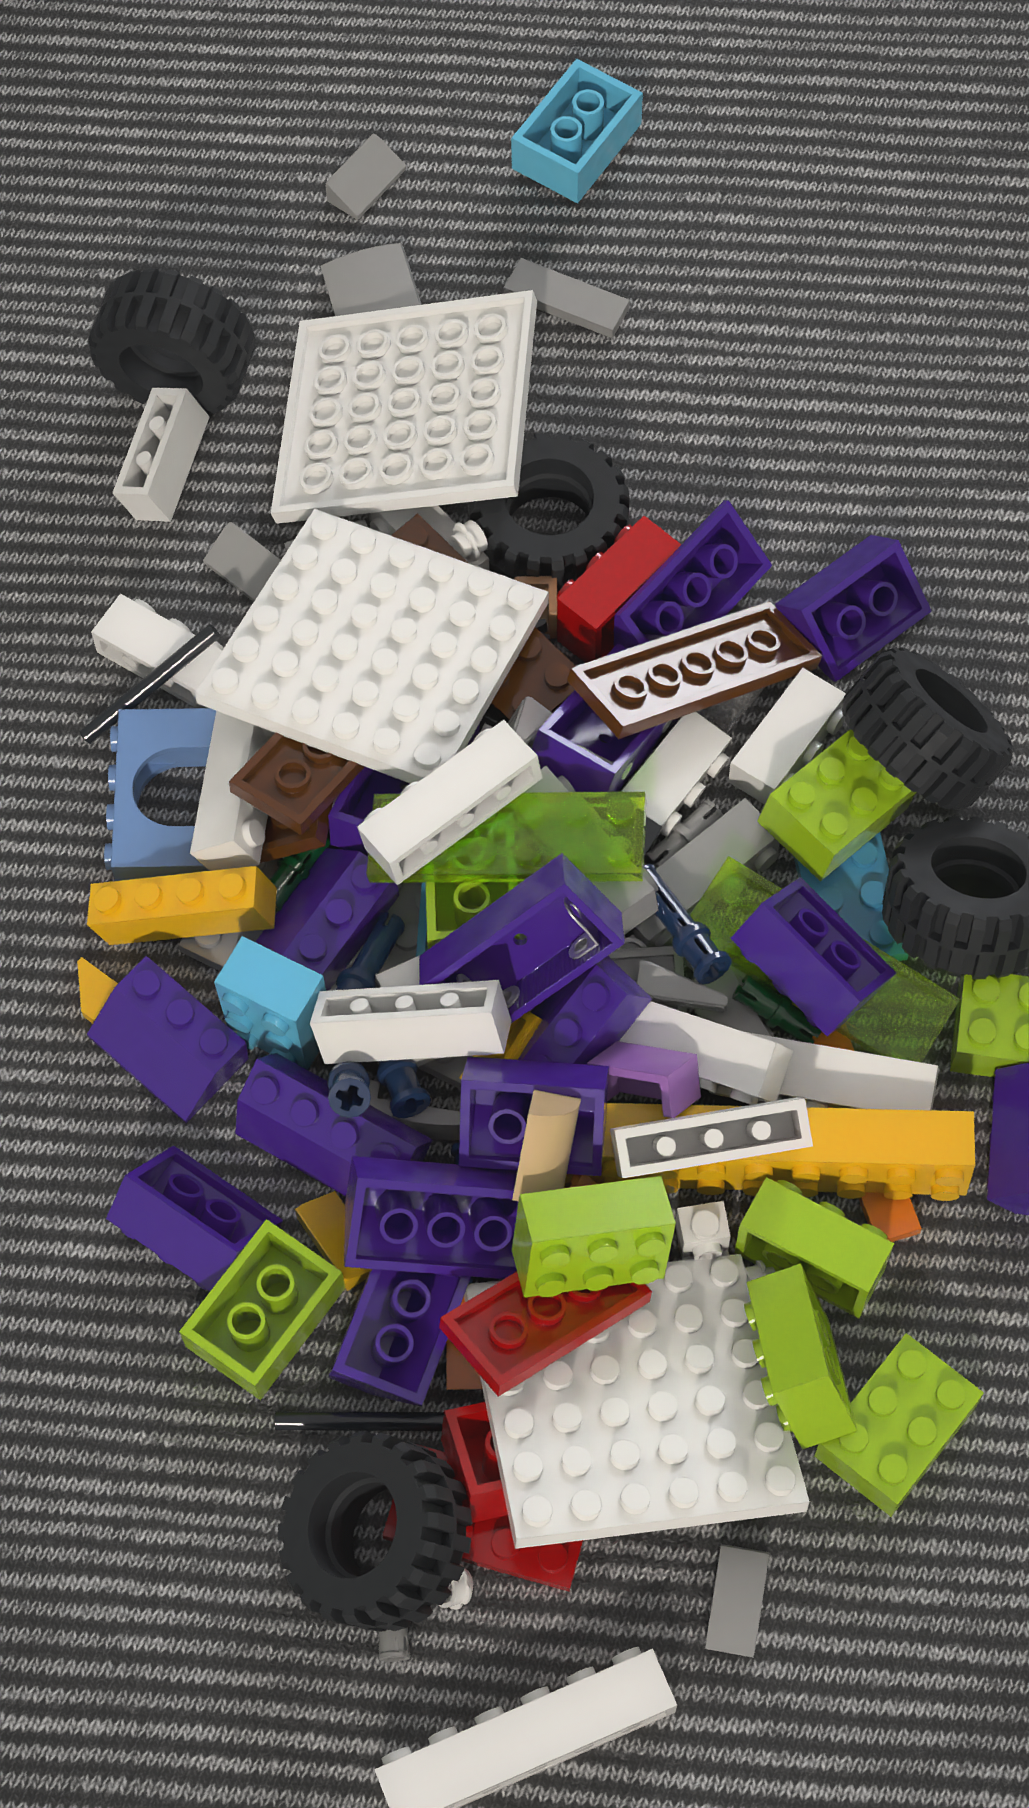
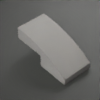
[705,1544,769,1658]

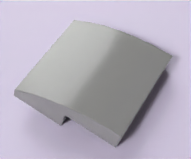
[320,243,422,316]

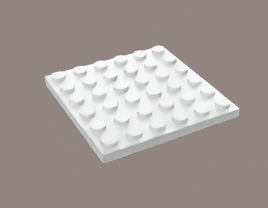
[271,290,537,524]
[195,509,549,783]
[464,1254,810,1549]

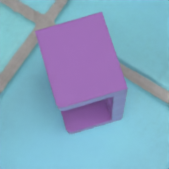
[587,1041,701,1118]

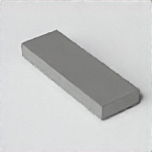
[504,258,630,339]

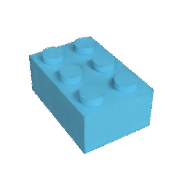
[511,59,643,204]
[214,936,326,1070]

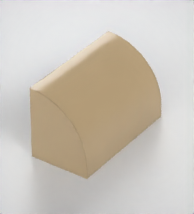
[512,1090,581,1201]

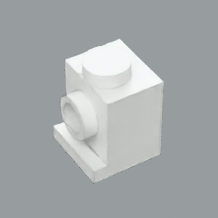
[675,1201,731,1260]

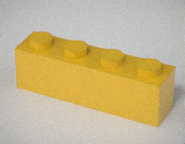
[87,866,277,945]

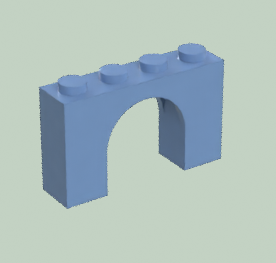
[104,708,216,881]

